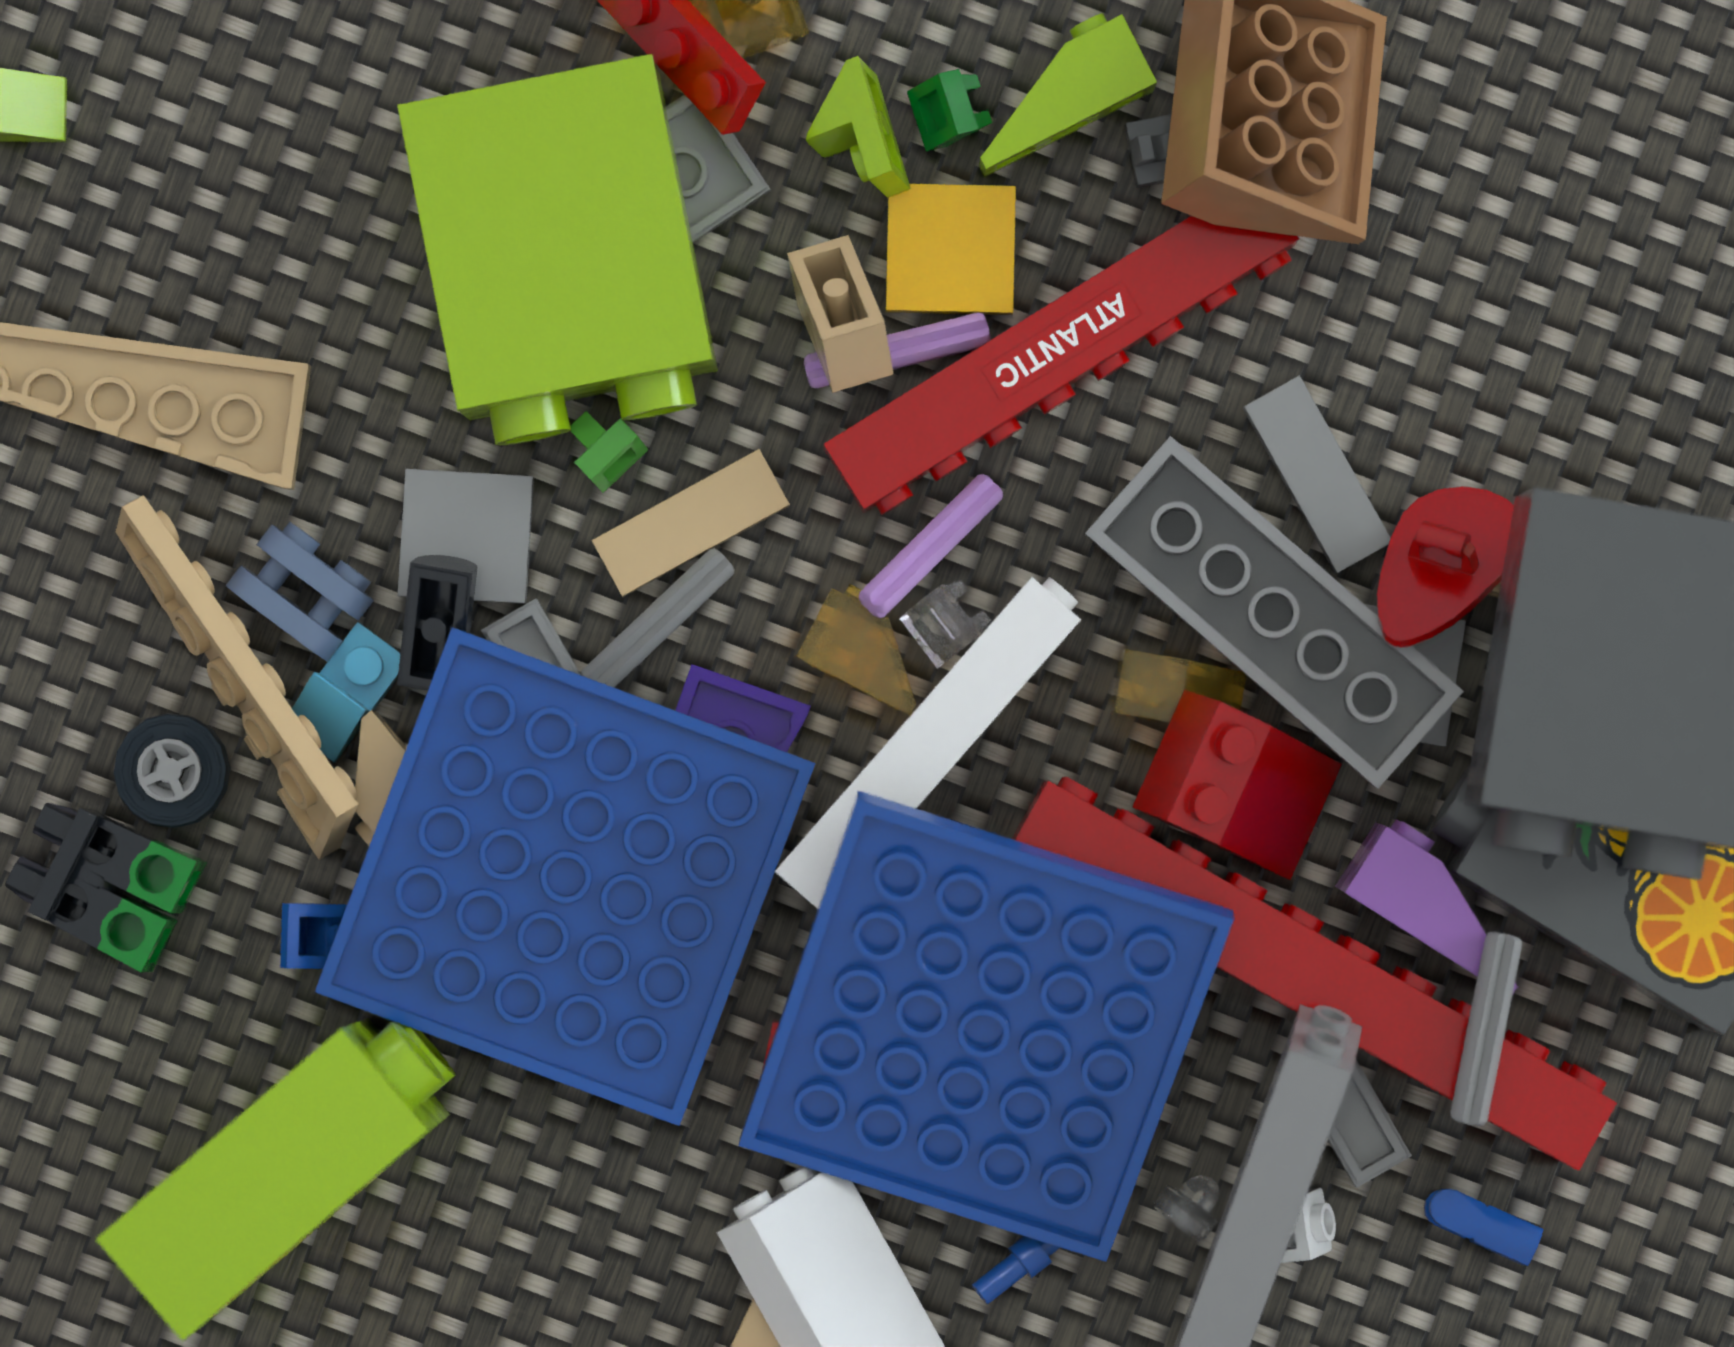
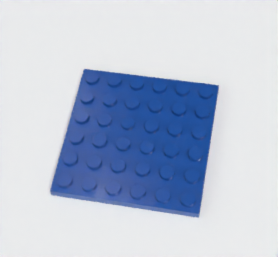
[315,627,816,1126]
[738,790,1234,1262]

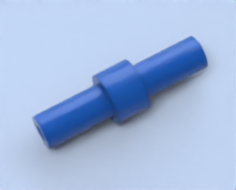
[972,1236,1060,1305]

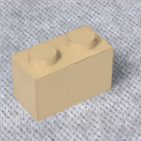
[787,235,894,393]

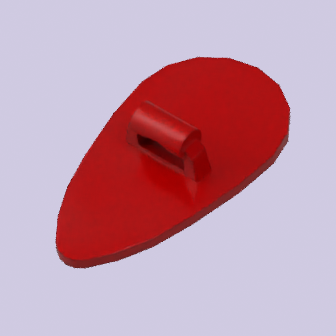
[1377,486,1514,648]

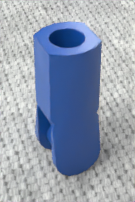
[1424,1189,1544,1266]

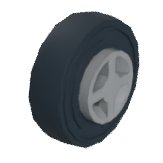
[113,713,231,828]

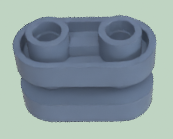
[226,522,374,662]

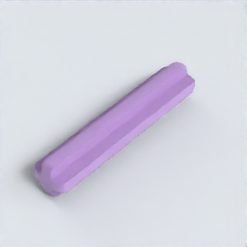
[804,312,991,389]
[859,474,1003,618]

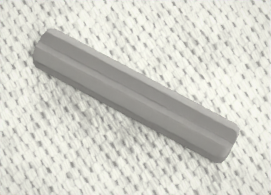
[580,548,735,688]
[1451,932,1522,1126]

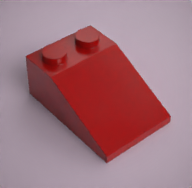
[1132,689,1342,880]

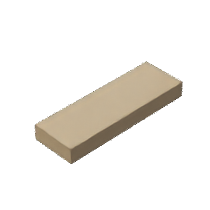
[592,449,790,597]

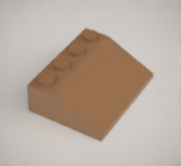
[1161,0,1387,244]

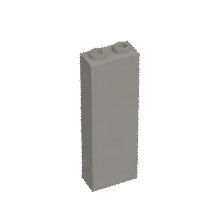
[1174,1004,1362,1347]

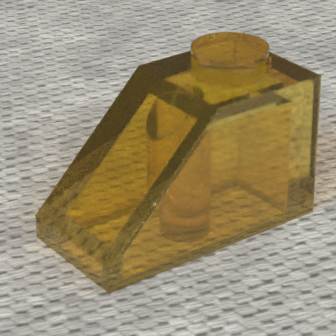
[796,584,916,717]
[1110,649,1246,724]

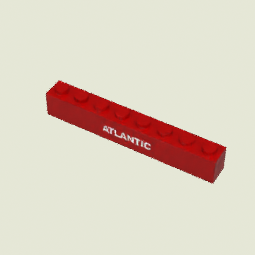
[823,216,1299,515]

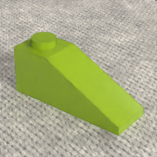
[979,13,1157,178]

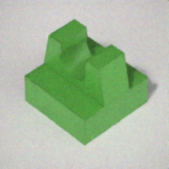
[570,411,649,493]

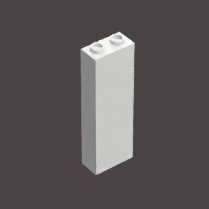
[775,577,1081,909]
[717,1166,945,1347]

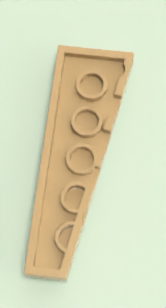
[0,322,311,490]
[116,495,358,860]

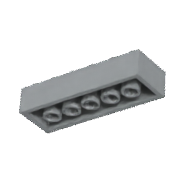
[1085,436,1464,789]

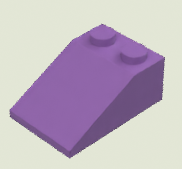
[1335,819,1518,995]

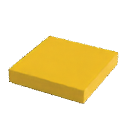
[886,184,1016,315]

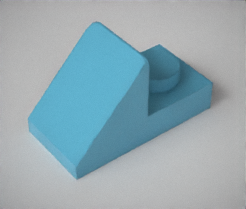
[292,622,400,763]

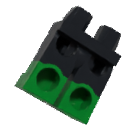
[5,803,207,973]

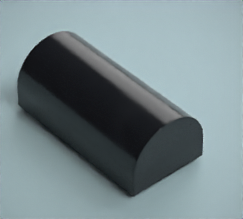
[397,555,478,691]

